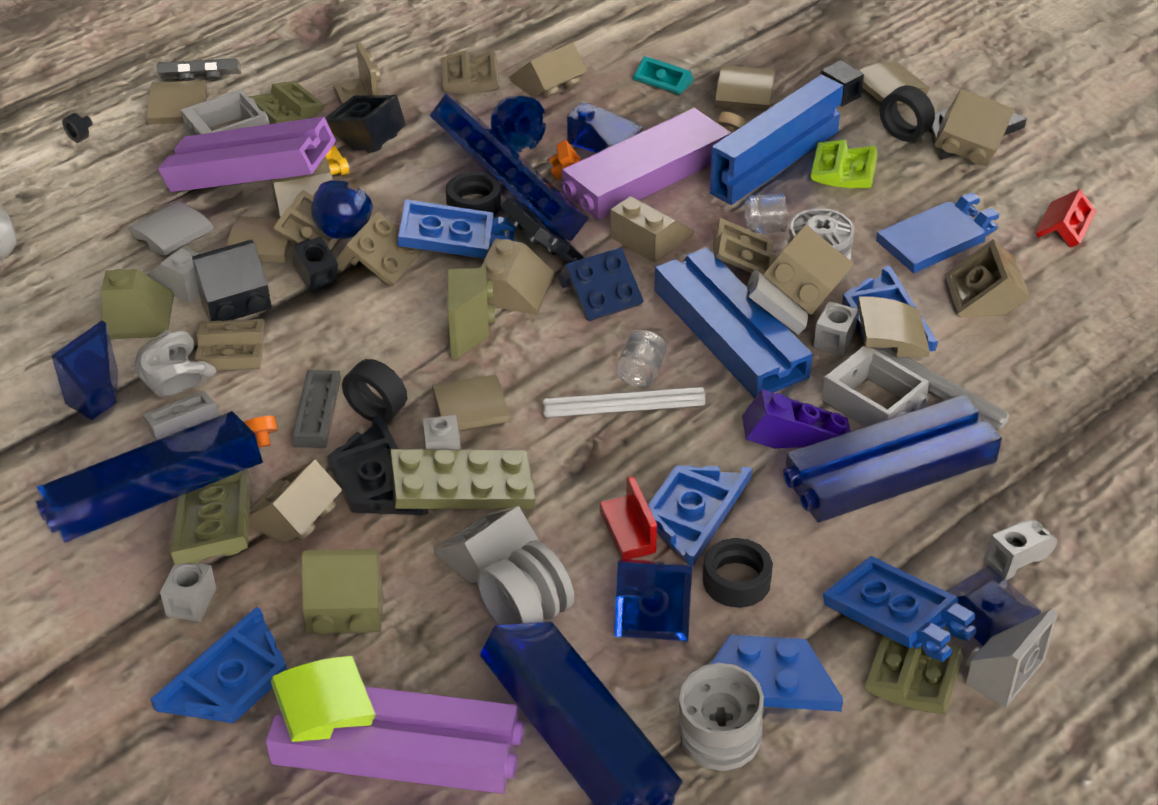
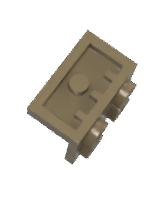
[334,43,382,106]
[336,211,423,286]

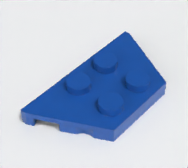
[842,266,938,352]
[648,465,752,566]
[150,607,287,723]
[710,635,843,712]

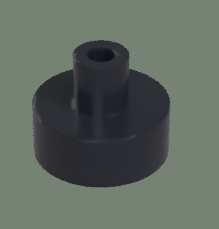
[62,113,93,143]

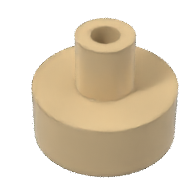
[717,112,747,133]

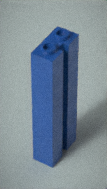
[709,75,843,205]
[654,247,813,398]

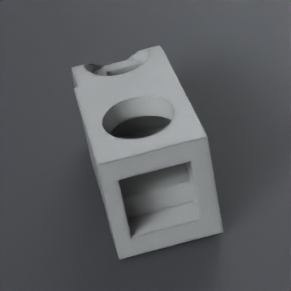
[983,519,1057,581]

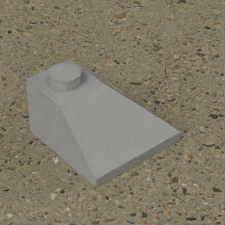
[146,246,202,303]
[966,609,1058,708]

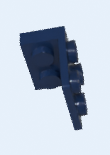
[558,247,644,321]

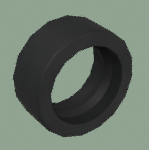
[879,85,935,142]
[446,172,501,216]
[342,359,408,423]
[703,538,773,608]

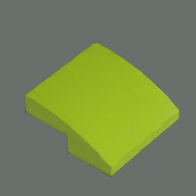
[811,139,878,188]
[271,656,376,742]

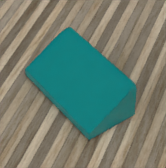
[633,56,694,95]

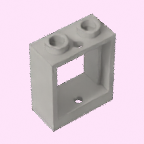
[181,89,270,136]
[822,345,929,439]

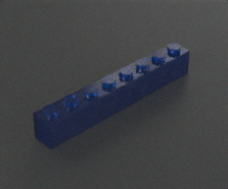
[429,93,589,241]

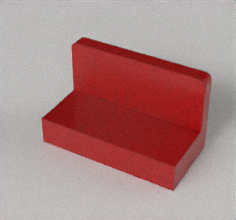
[1035,189,1096,248]
[600,476,657,561]

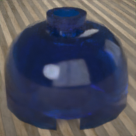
[490,95,546,152]
[311,180,373,239]

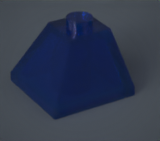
[567,102,643,153]
[52,320,118,420]
[614,559,692,641]
[946,565,1041,646]

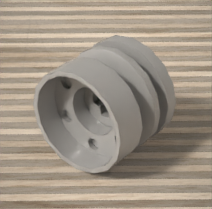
[788,208,855,285]
[477,540,574,639]
[679,663,764,771]

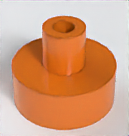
[242,416,278,448]

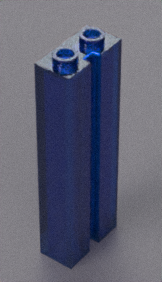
[783,395,1002,523]
[35,411,263,543]
[479,622,683,805]

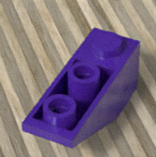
[742,389,853,449]

